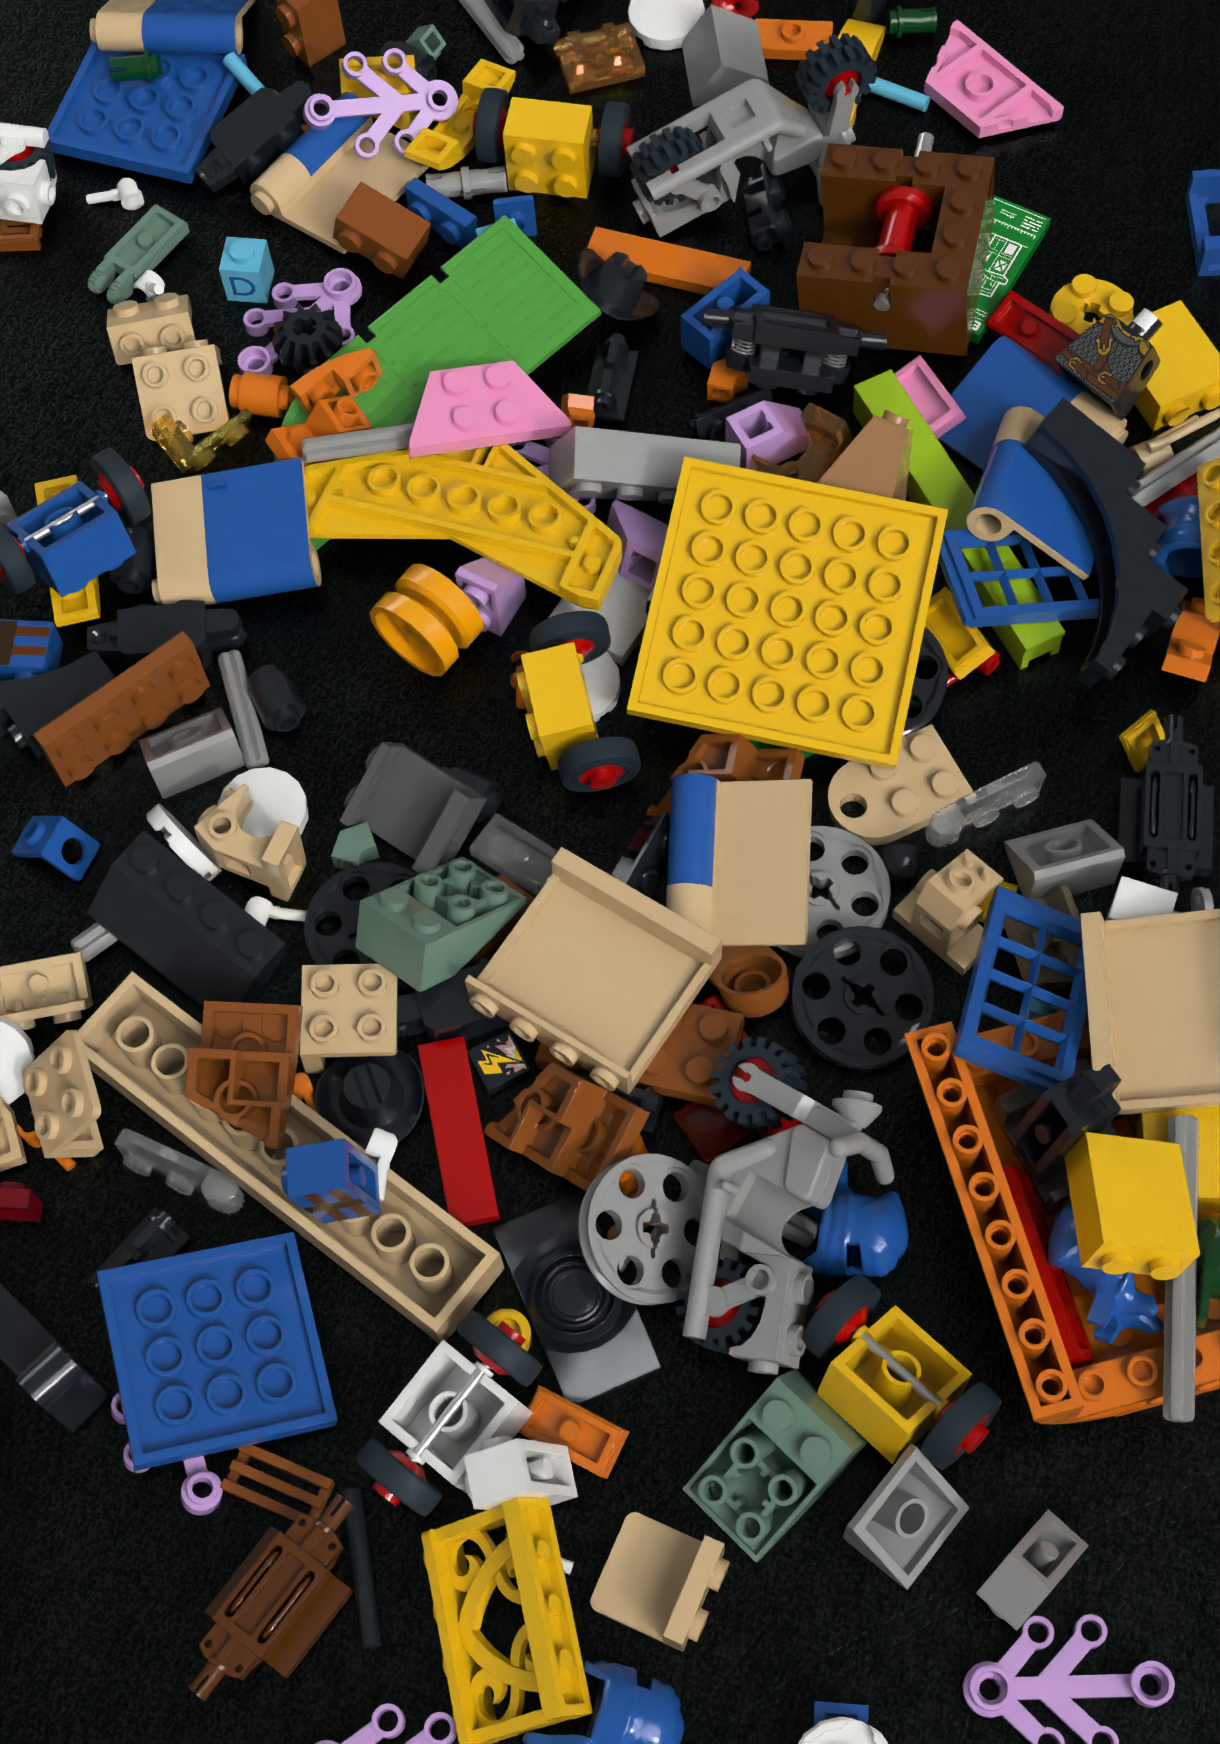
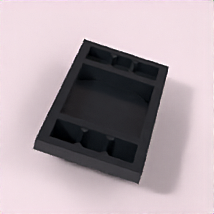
[492,1190,661,1406]

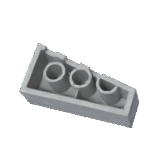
[549,426,741,505]

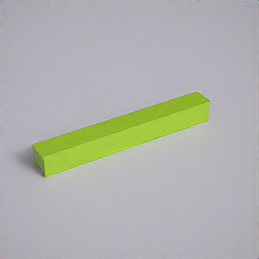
[853,369,1065,670]

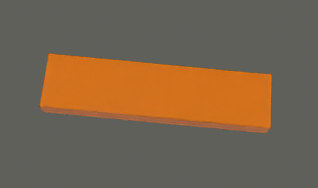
[587,226,751,295]

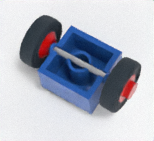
[0,448,151,598]

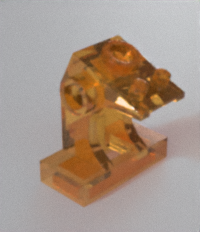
[751,402,853,483]

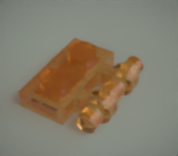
[553,22,645,94]

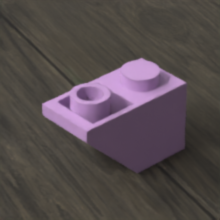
[725,400,820,472]
[607,499,668,591]
[455,557,527,636]

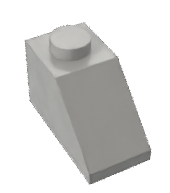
[976,1509,1089,1631]

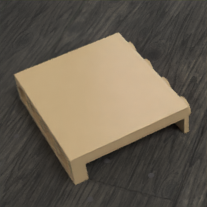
[465,847,722,1095]
[1080,909,1220,1115]

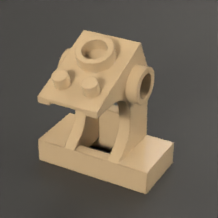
[194,784,307,902]
[892,849,1004,976]

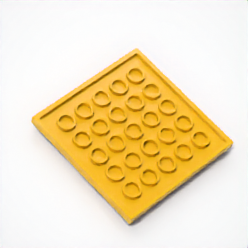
[627,456,948,770]

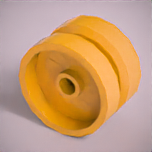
[369,564,484,677]

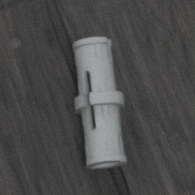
[425,166,508,200]

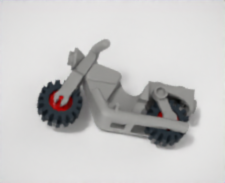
[626,33,877,237]
[676,1037,894,1376]

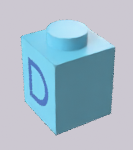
[219,237,275,304]

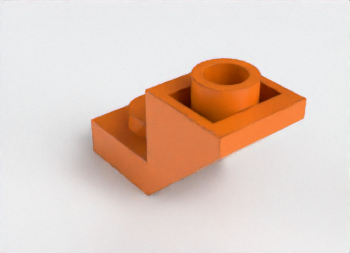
[265,395,373,467]
[1162,597,1220,683]

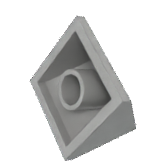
[682,5,770,107]
[139,707,246,799]
[1004,819,1125,898]
[843,1444,970,1590]

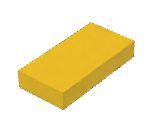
[925,586,995,680]

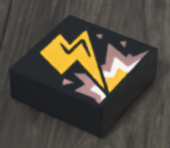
[467,1030,532,1096]

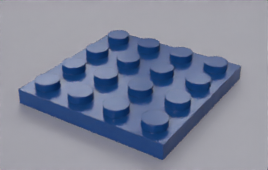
[48,43,248,184]
[97,1232,338,1471]

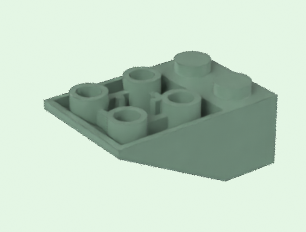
[355,856,527,992]
[683,1369,868,1563]

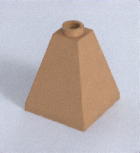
[817,410,913,501]

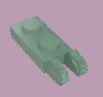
[87,204,190,305]

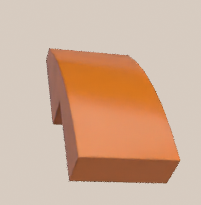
[290,348,383,416]

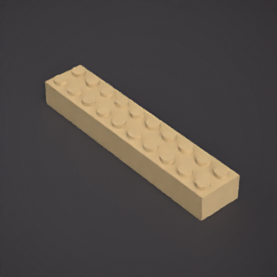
[78,972,505,1344]

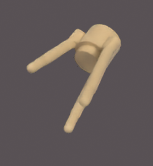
[1129,408,1220,478]

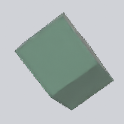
[405,24,447,60]
[331,822,379,870]

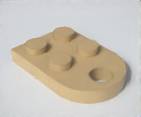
[827,724,976,845]

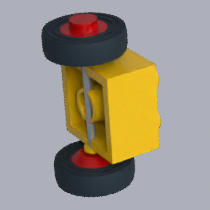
[472,88,635,199]
[516,611,641,792]
[801,1274,1002,1470]

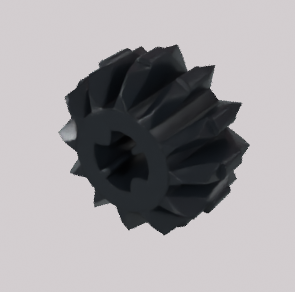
[272,303,344,376]

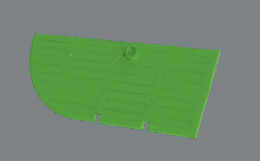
[274,215,601,551]

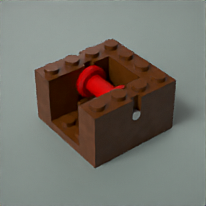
[796,132,995,356]

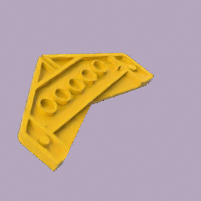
[304,444,623,611]

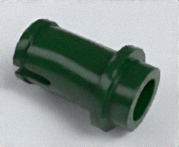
[886,6,937,38]
[110,50,163,83]

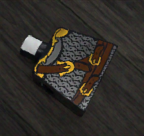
[1054,308,1163,420]

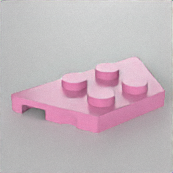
[924,20,1064,138]
[408,361,572,458]

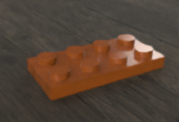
[33,631,210,787]
[535,1003,745,1107]

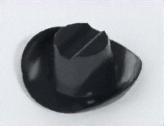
[576,248,659,322]
[315,1048,424,1149]

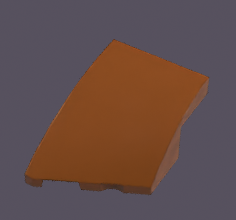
[646,733,805,818]
[185,1001,303,1148]
[483,1062,650,1191]

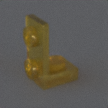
[151,408,252,473]

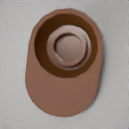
[708,946,790,1018]

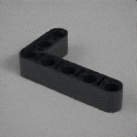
[0,1283,111,1432]

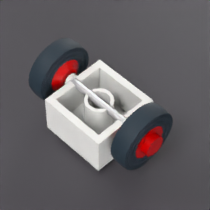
[356,1310,543,1517]

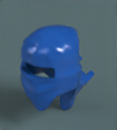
[1152,495,1203,578]
[802,1161,909,1277]
[1047,1204,1164,1345]
[522,1659,684,1744]

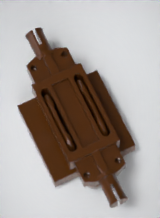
[188,1494,354,1701]

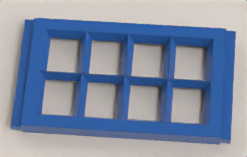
[938,529,1099,628]
[953,886,1088,1093]

